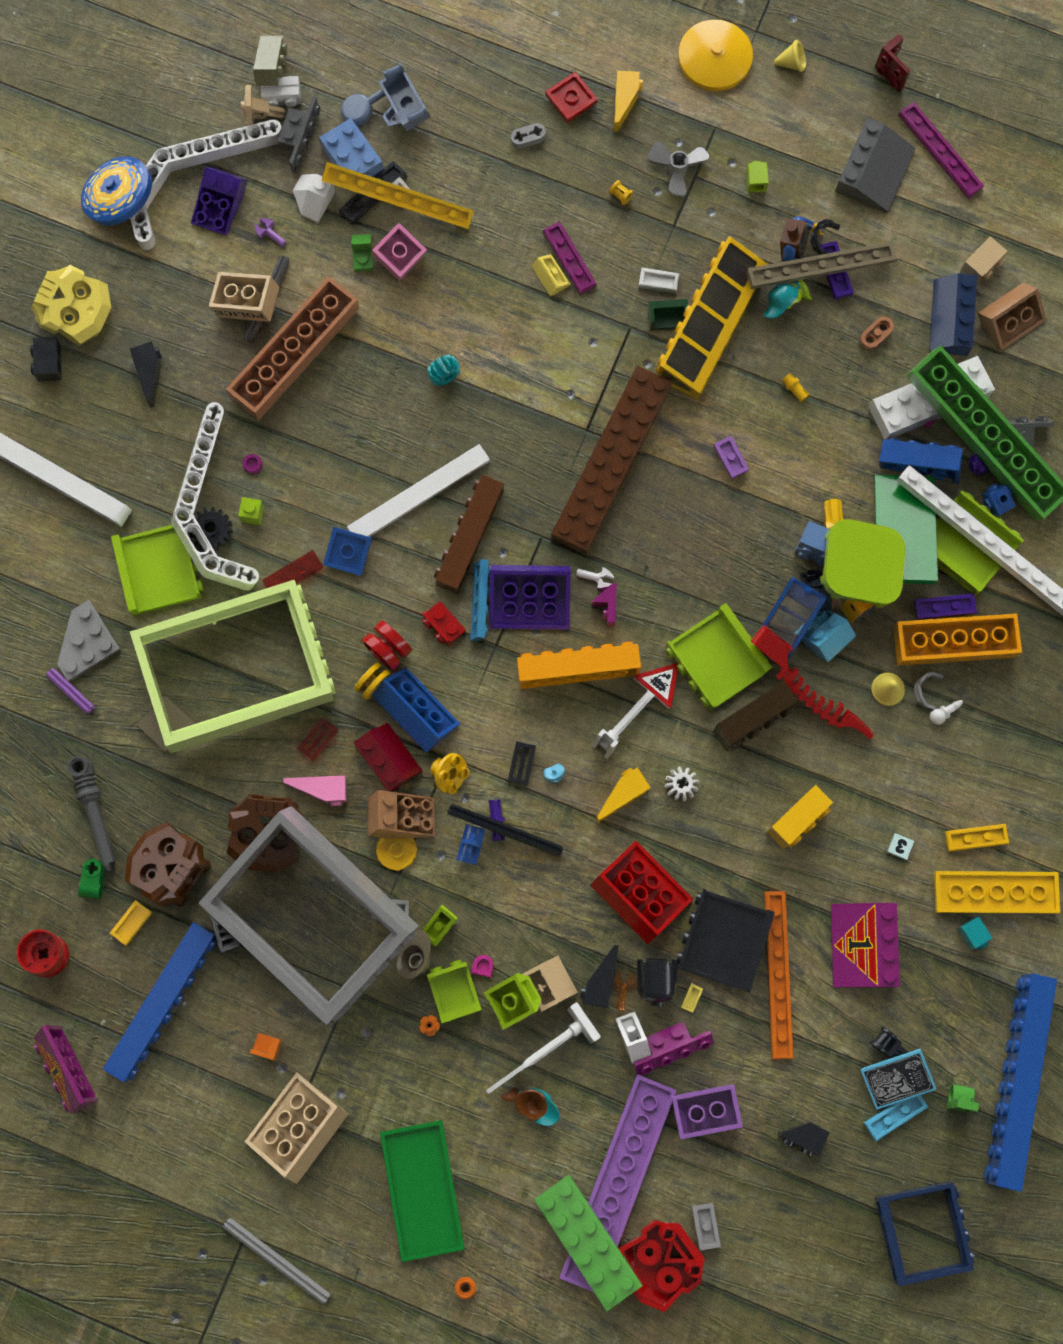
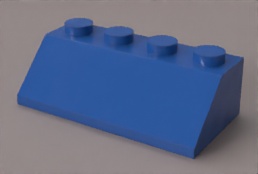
[372,667,460,753]

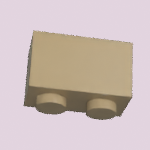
[961,236,1007,284]

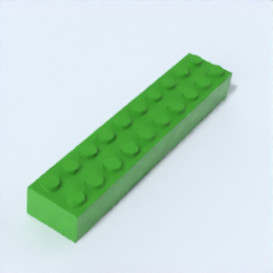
[905,345,1063,521]

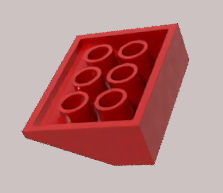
[590,841,693,945]

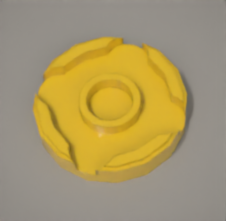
[376,838,417,871]

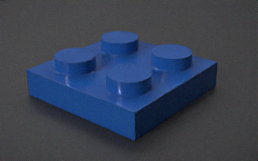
[323,527,373,576]

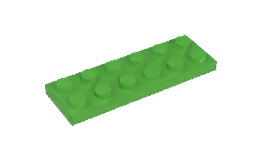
[534,1175,643,1311]

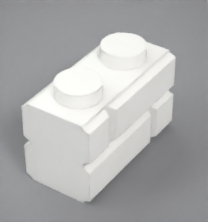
[261,76,301,107]

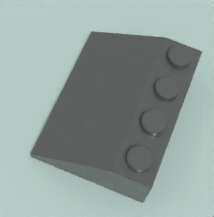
[835,117,915,213]

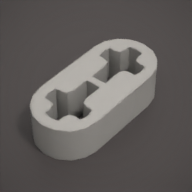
[511,123,546,149]

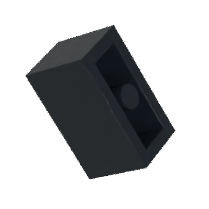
[30,336,62,382]

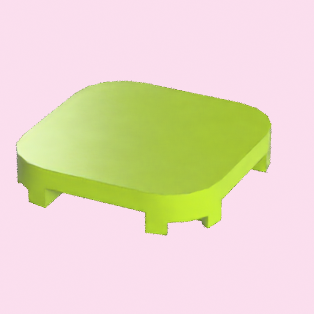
[820,519,906,608]

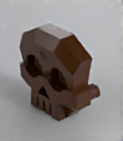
[227,793,304,873]
[125,822,211,907]

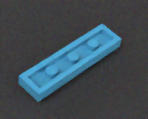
[470,559,490,642]

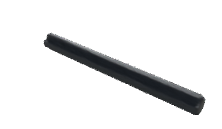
[448,804,563,856]

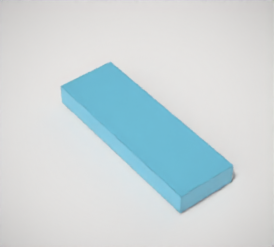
[864,1095,928,1141]

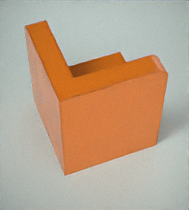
[250,1033,282,1060]

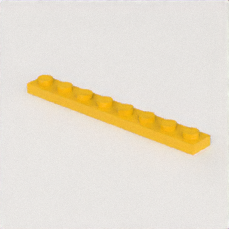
[321,162,474,229]

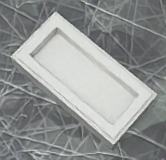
[638,268,679,294]

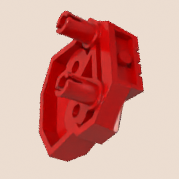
[618,1219,705,1312]

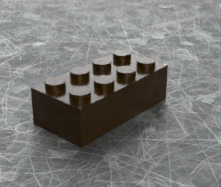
[713,681,798,751]

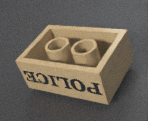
[209,272,279,322]

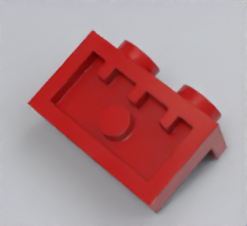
[421,601,466,647]

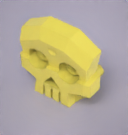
[31,265,111,346]

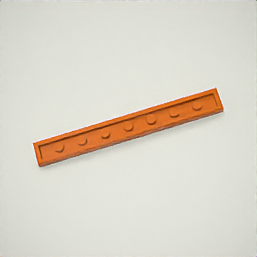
[764,891,793,1059]

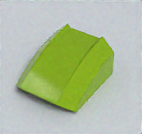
[484,973,541,1030]

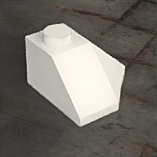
[293,174,335,223]

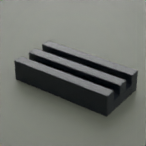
[508,741,536,786]

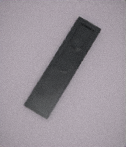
[339,161,407,225]

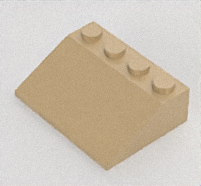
[245,1072,349,1184]

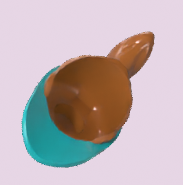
[501,1087,560,1126]

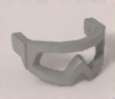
[914,672,943,711]

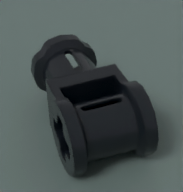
[870,1026,909,1058]

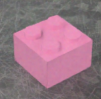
[372,223,427,282]

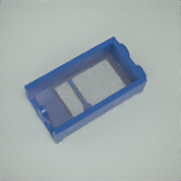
[760,576,827,660]

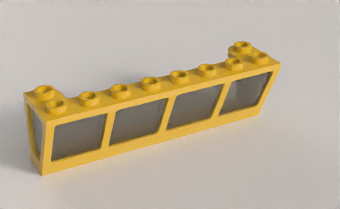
[656,236,768,400]

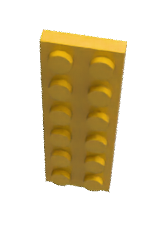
[934,871,1060,914]

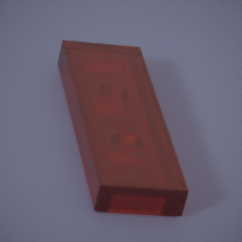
[262,550,324,588]

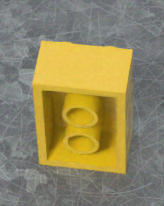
[767,785,833,850]

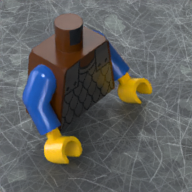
[780,216,824,262]

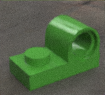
[947,1084,979,1113]

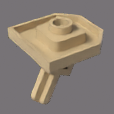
[241,85,285,126]

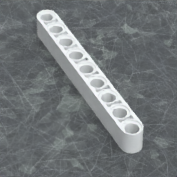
[0,433,132,527]

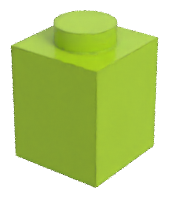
[746,161,769,193]
[238,497,265,526]

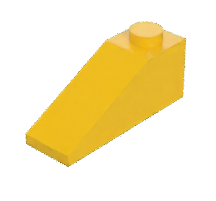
[614,71,643,132]
[596,767,651,823]

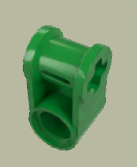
[78,859,105,900]

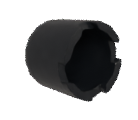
[637,958,678,1007]

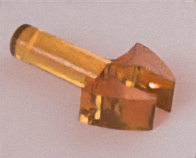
[613,969,635,1010]

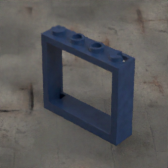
[875,1181,975,1286]

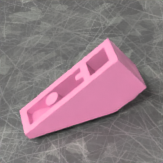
[283,776,347,807]

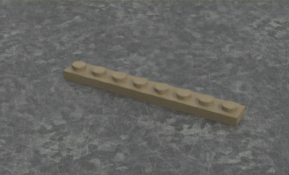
[746,242,897,289]

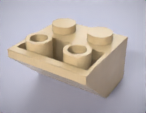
[523,956,578,1012]

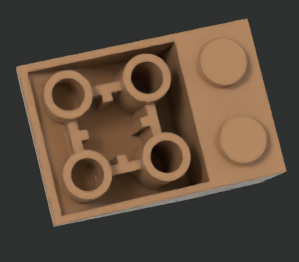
[368,790,435,839]

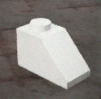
[616,1012,651,1064]

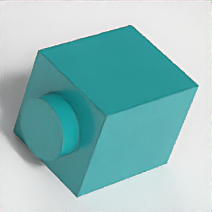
[957,917,992,951]

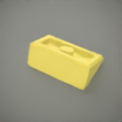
[532,254,571,296]

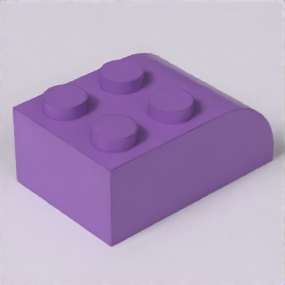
[671,1084,743,1139]

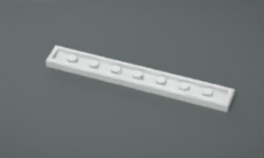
[347,444,490,537]

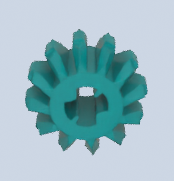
[427,354,461,386]

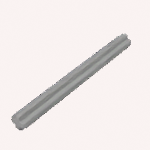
[223,1218,330,1304]

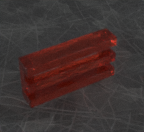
[297,717,339,762]

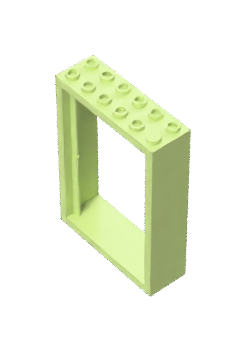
[130,580,336,753]

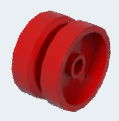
[361,620,412,671]

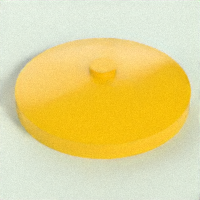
[678,20,753,91]

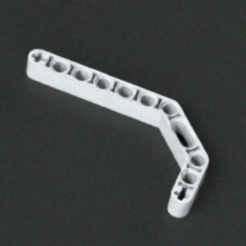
[130,120,282,250]
[171,402,259,591]

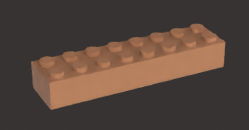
[226,276,360,421]

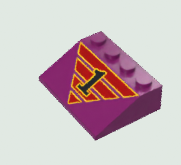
[831,903,900,988]
[33,1025,98,1114]

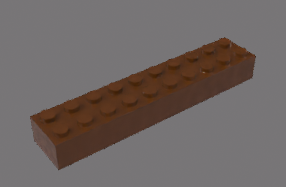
[551,365,672,557]

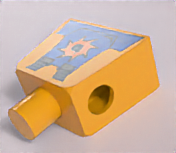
[841,599,876,623]

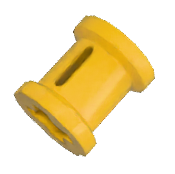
[608,180,634,205]

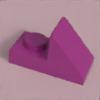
[591,583,617,627]

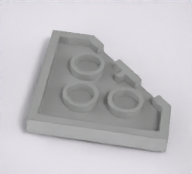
[57,600,121,682]

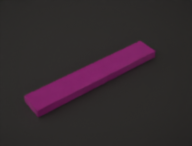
[898,102,984,199]

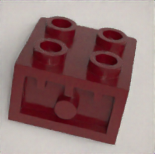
[875,34,910,92]

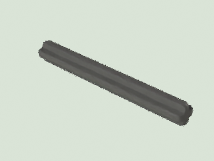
[244,255,289,343]

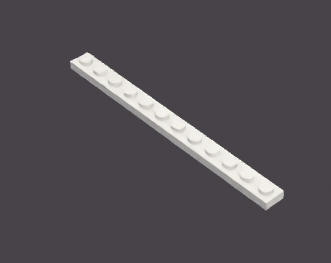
[896,465,1063,616]

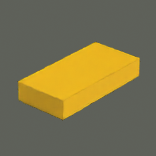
[109,900,152,946]

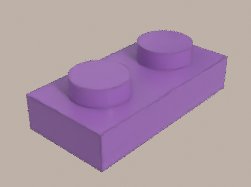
[713,436,749,480]

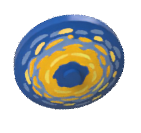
[81,156,152,226]

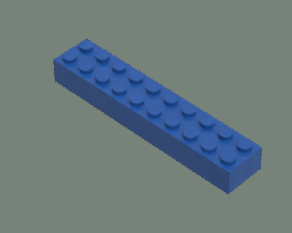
[984,973,1057,1192]

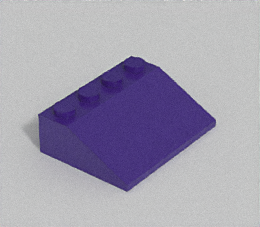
[490,565,571,630]

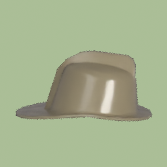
[397,930,431,979]

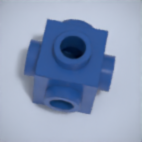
[981,483,1016,516]

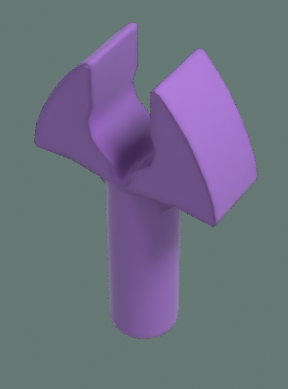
[255,218,286,247]

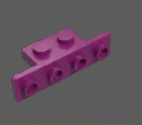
[634,1022,714,1075]

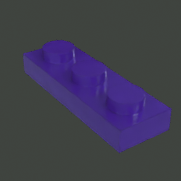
[819,241,854,300]
[914,594,977,620]

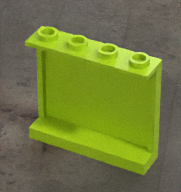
[936,491,1024,597]
[111,518,204,616]
[665,603,772,711]

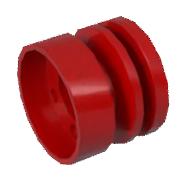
[16,929,70,978]

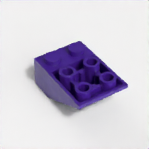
[191,167,248,235]

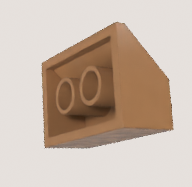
[978,283,1046,351]

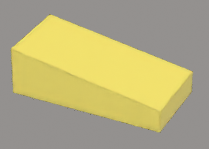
[681,983,703,1013]

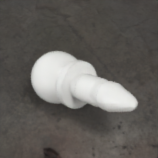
[930,700,963,725]

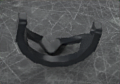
[810,219,840,255]

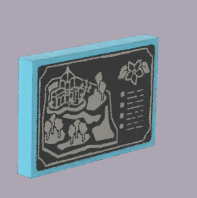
[861,1048,936,1110]

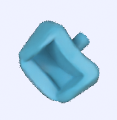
[544,763,565,783]

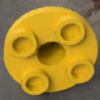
[430,753,470,794]

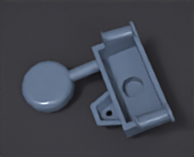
[341,62,431,132]

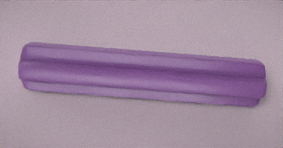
[46,668,95,714]

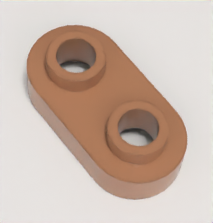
[860,317,894,350]

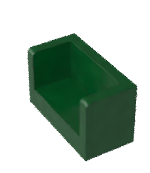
[648,299,689,331]

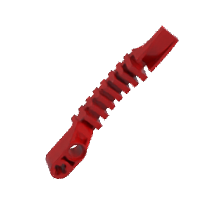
[751,625,874,740]

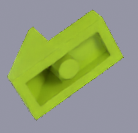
[422,905,458,947]

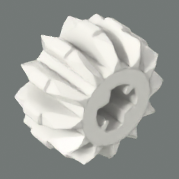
[664,767,699,802]

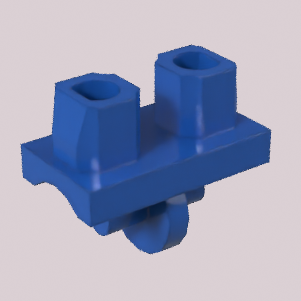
[456,824,486,865]

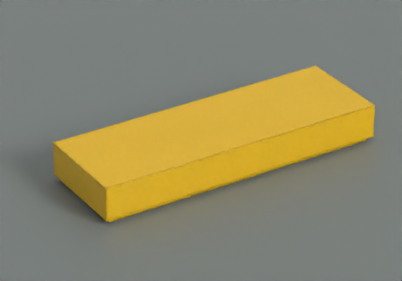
[944,824,1009,852]

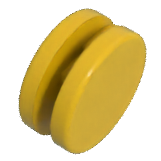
[354,662,391,700]

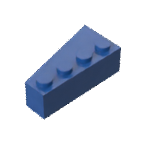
[879,438,963,484]

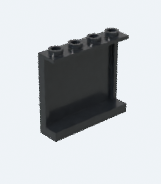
[677,889,775,993]

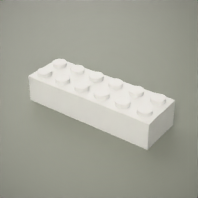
[868,356,995,440]

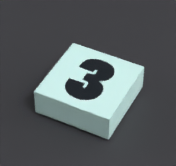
[887,833,914,861]

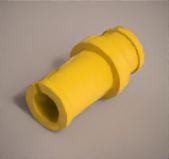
[782,373,810,403]

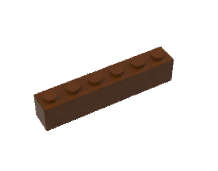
[434,474,504,594]

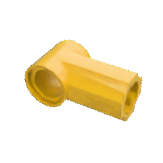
[823,499,843,529]

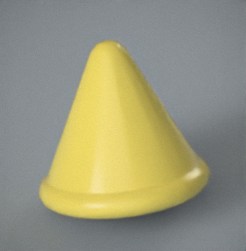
[774,40,806,72]
[871,672,905,706]

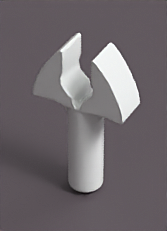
[576,567,614,590]

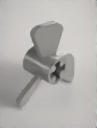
[648,142,709,197]

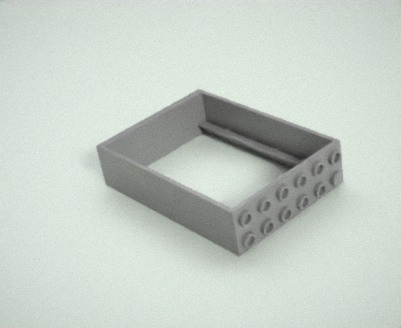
[199,806,419,1025]

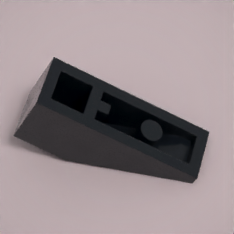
[129,341,162,408]
[580,945,619,1008]

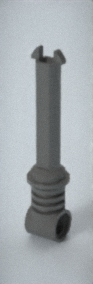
[67,756,116,872]

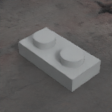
[691,1203,721,1250]

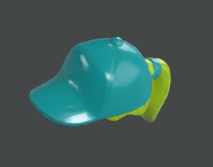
[763,280,813,319]

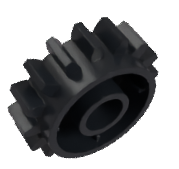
[189,507,233,551]

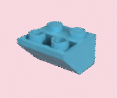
[795,610,856,662]

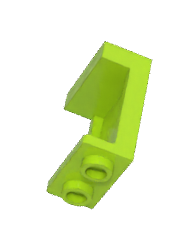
[427,960,482,1024]

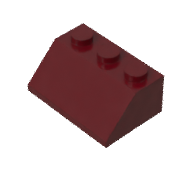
[353,723,423,792]

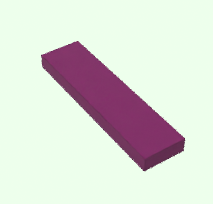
[543,221,597,295]

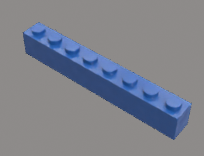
[103,922,217,1082]

